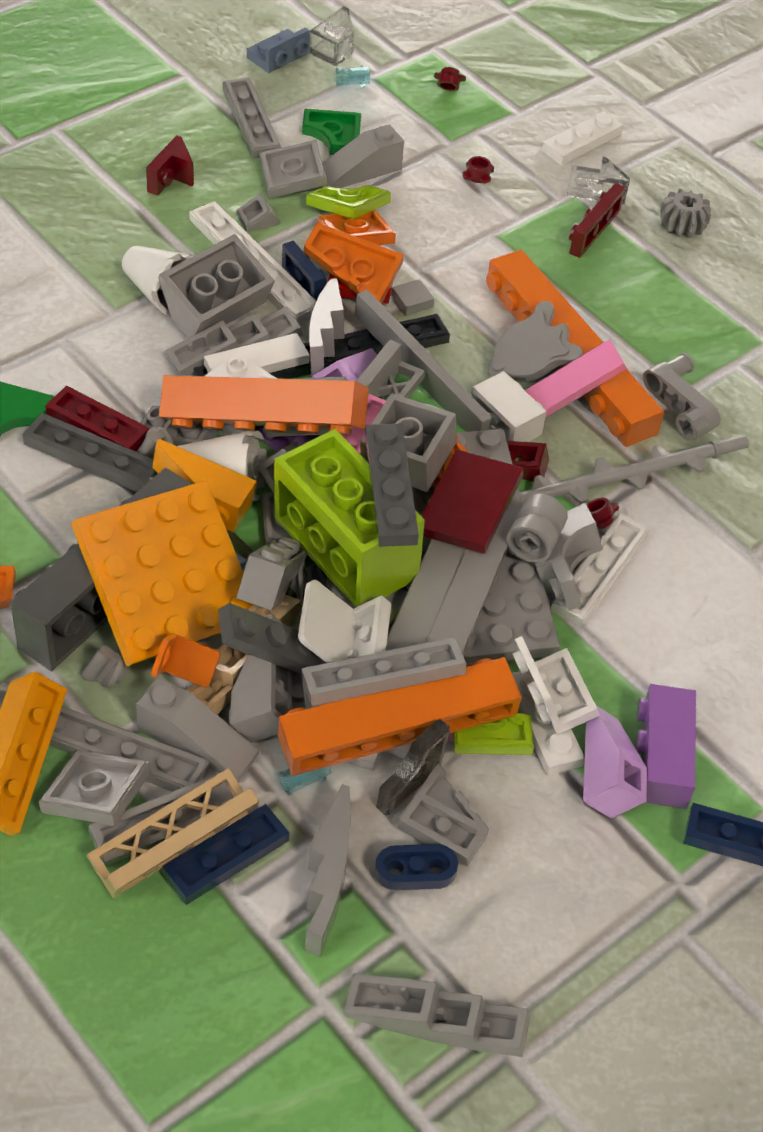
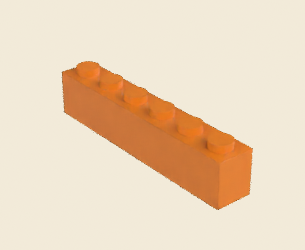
[159,375,369,436]
[278,657,522,776]

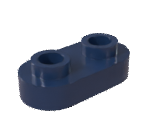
[375,844,458,890]

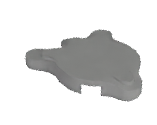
[488,301,583,381]

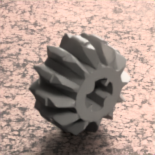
[660,189,711,238]

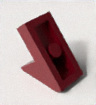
[146,135,194,196]

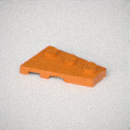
[304,222,404,304]

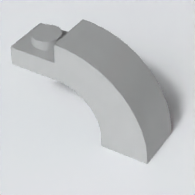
[535,503,603,611]

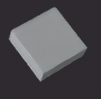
[391,279,435,315]

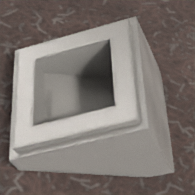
[236,193,281,232]

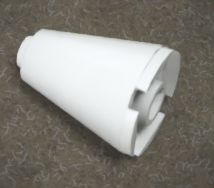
[122,246,192,316]
[178,430,267,501]

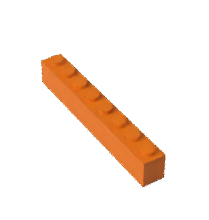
[486,249,664,447]

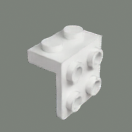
[298,580,391,663]
[512,636,600,735]

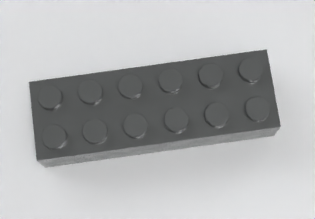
[10,468,192,672]

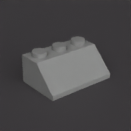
[158,234,275,338]

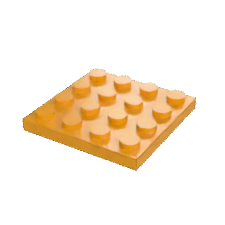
[71,480,254,667]

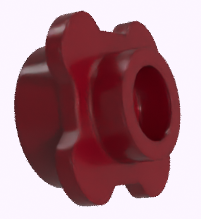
[434,67,466,91]
[462,156,494,184]
[586,497,620,529]

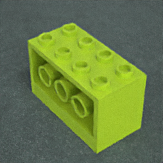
[274,429,425,607]

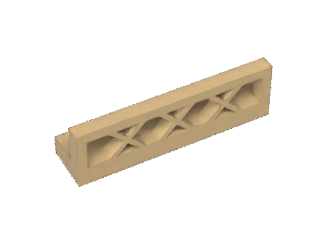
[87,768,259,899]

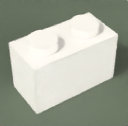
[472,371,547,442]

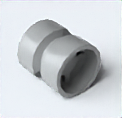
[506,494,568,563]

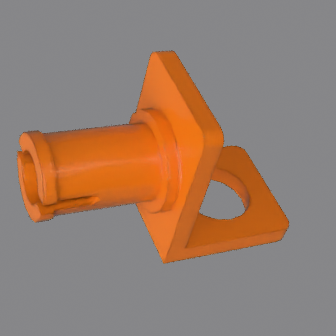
[150,633,221,687]

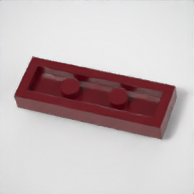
[569,183,626,258]
[45,385,150,452]

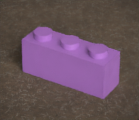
[635,684,696,809]

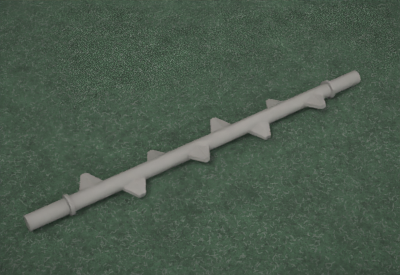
[520,435,749,503]

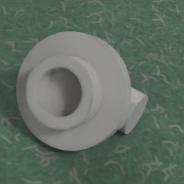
[137,426,173,458]
[82,646,127,688]

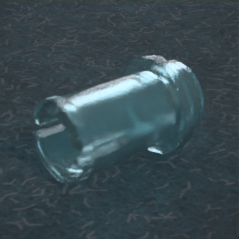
[335,64,370,87]
[278,766,332,796]

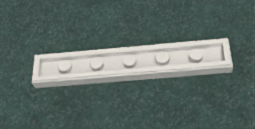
[189,201,316,324]

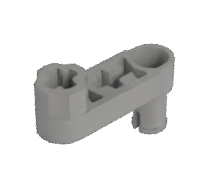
[643,353,721,441]

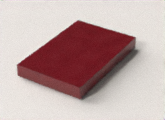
[422,449,523,554]

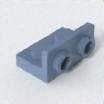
[247,27,311,73]

